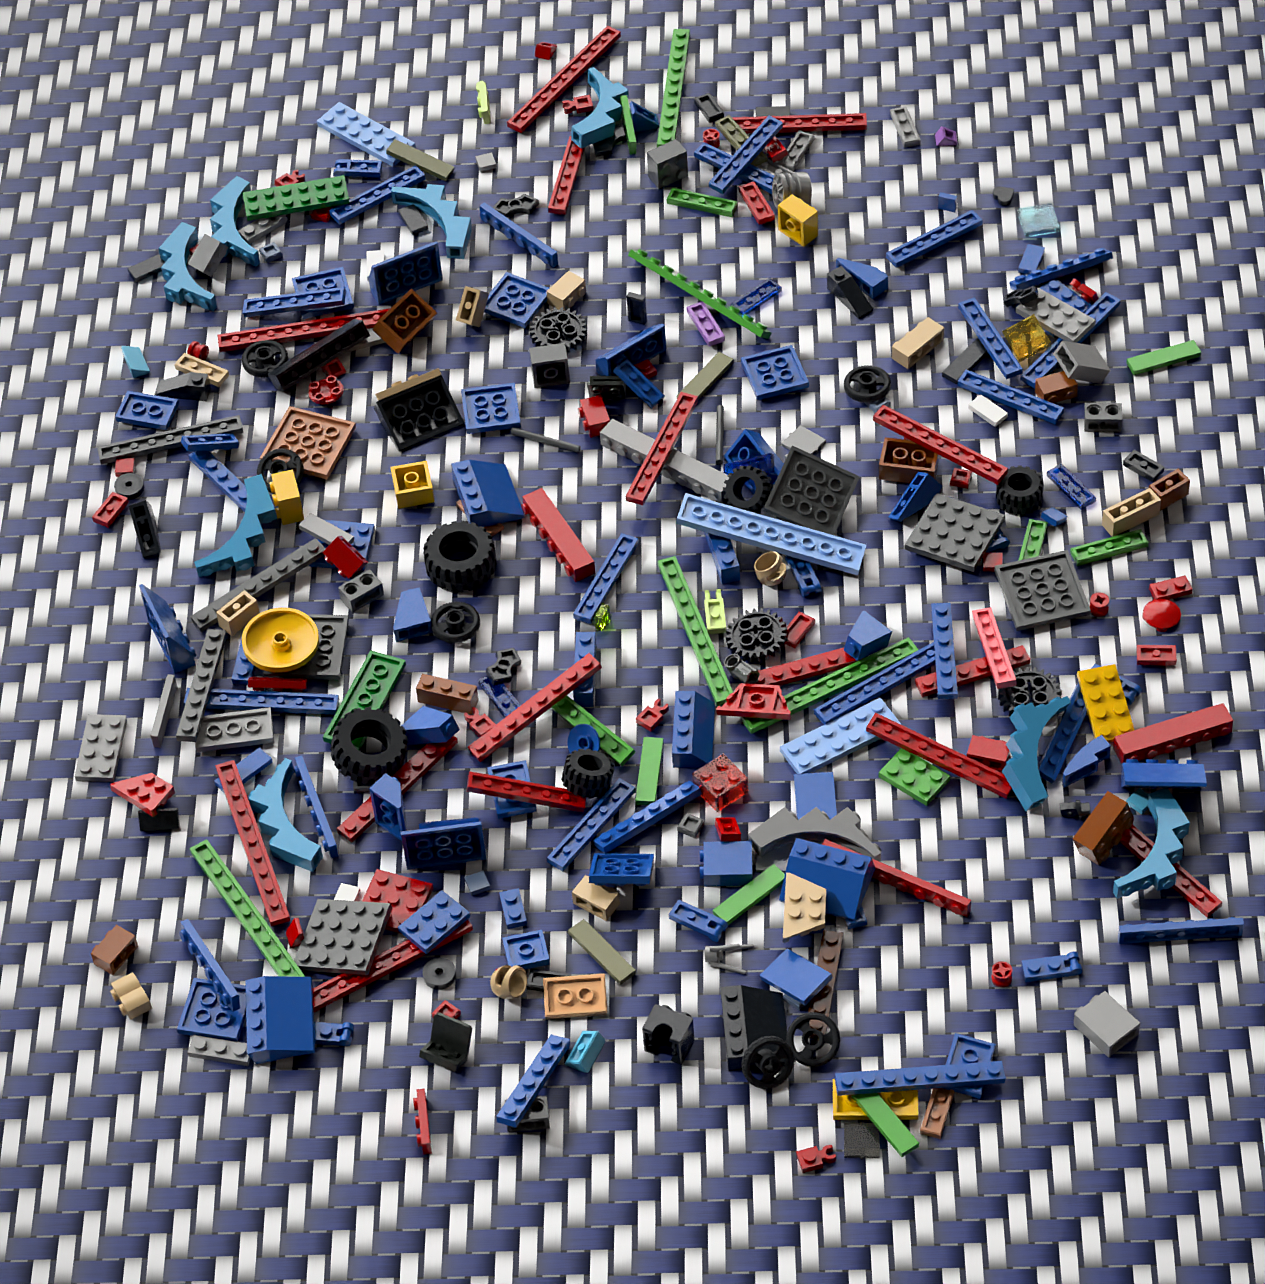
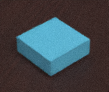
[1126,788,1149,815]

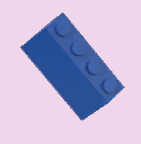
[595,323,666,376]
[724,429,784,494]
[672,691,715,768]

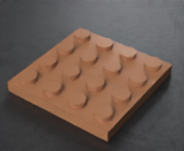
[260,406,356,479]

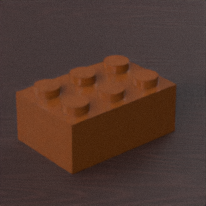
[372,289,437,354]
[879,437,940,483]
[1072,791,1134,865]

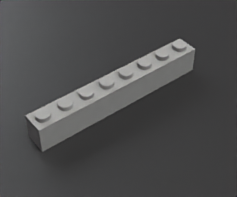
[600,419,729,503]

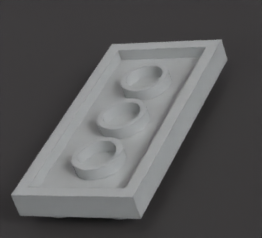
[1016,288,1096,343]
[195,707,274,753]
[74,714,127,782]

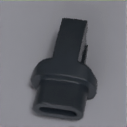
[1060,800,1091,820]

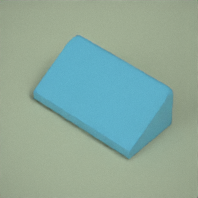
[121,346,150,378]
[565,1031,605,1073]

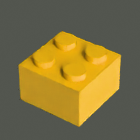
[778,194,818,247]
[390,461,435,509]
[269,469,304,525]

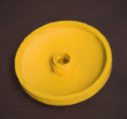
[242,608,319,672]

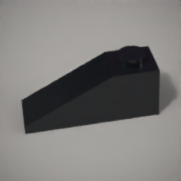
[827,266,873,319]
[154,372,211,402]
[129,500,161,558]

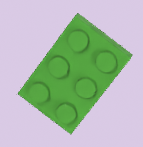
[879,748,950,806]

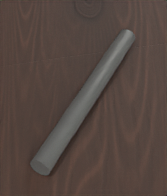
[716,405,724,465]
[511,427,581,453]

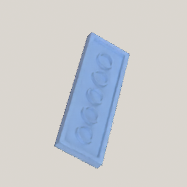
[317,102,415,167]
[780,698,901,774]

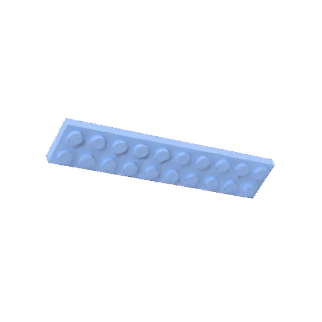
[676,493,866,575]

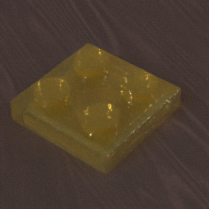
[1002,314,1051,362]

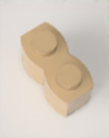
[110,972,153,1020]

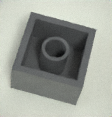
[647,139,688,189]
[529,343,570,388]

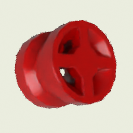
[703,129,720,148]
[187,341,209,361]
[1090,592,1109,617]
[991,961,1012,988]

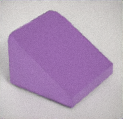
[935,126,958,146]

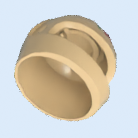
[754,552,787,586]
[490,965,527,999]

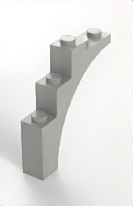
[748,807,881,862]

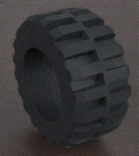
[423,521,497,592]
[330,707,408,784]

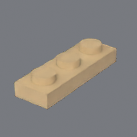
[174,353,229,387]

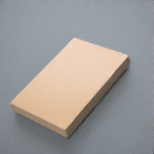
[543,974,607,1019]

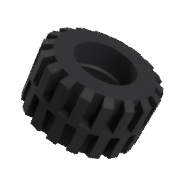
[996,465,1043,515]
[723,466,774,513]
[561,749,614,798]

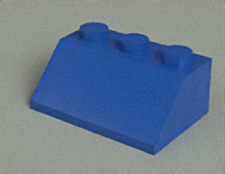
[369,773,407,841]

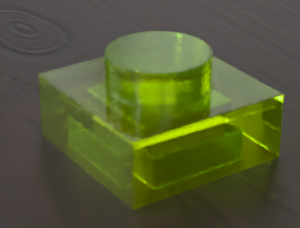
[594,603,612,631]

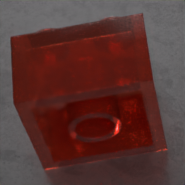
[692,753,748,812]

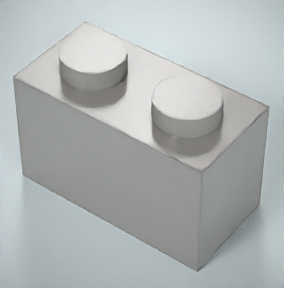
[188,234,228,277]

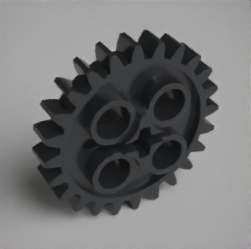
[530,307,587,353]
[725,608,788,663]
[998,667,1062,716]

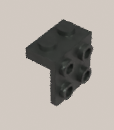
[587,376,626,401]
[419,1012,472,1072]

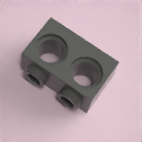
[1084,403,1122,432]
[338,569,384,613]
[505,1095,550,1132]

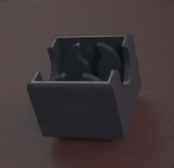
[642,1004,695,1065]

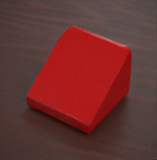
[535,42,557,60]
[321,357,347,378]
[286,917,304,948]

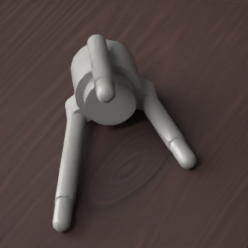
[705,944,754,975]

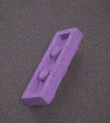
[687,302,725,347]

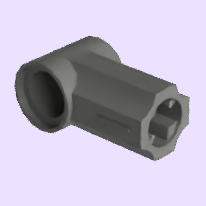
[724,654,760,684]

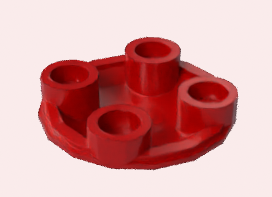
[308,375,344,405]
[1142,599,1181,632]

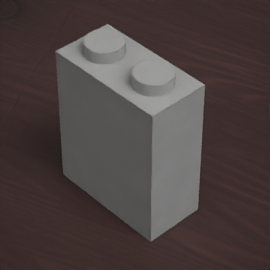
[1053,340,1111,384]
[1074,991,1140,1058]

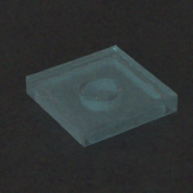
[1017,203,1060,237]

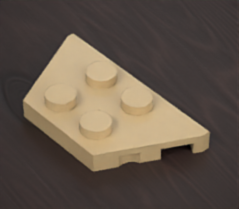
[375,368,441,401]
[783,873,826,943]

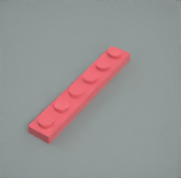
[972,607,1016,689]

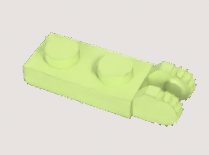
[476,81,491,124]
[704,589,726,634]

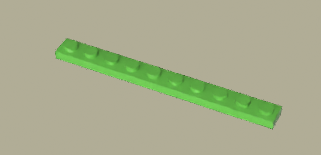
[657,29,690,147]
[628,249,772,339]
[658,556,733,706]
[741,637,918,734]
[189,839,305,977]

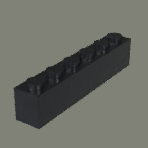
[268,319,370,391]

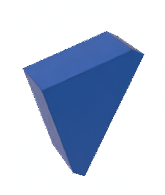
[630,101,660,132]

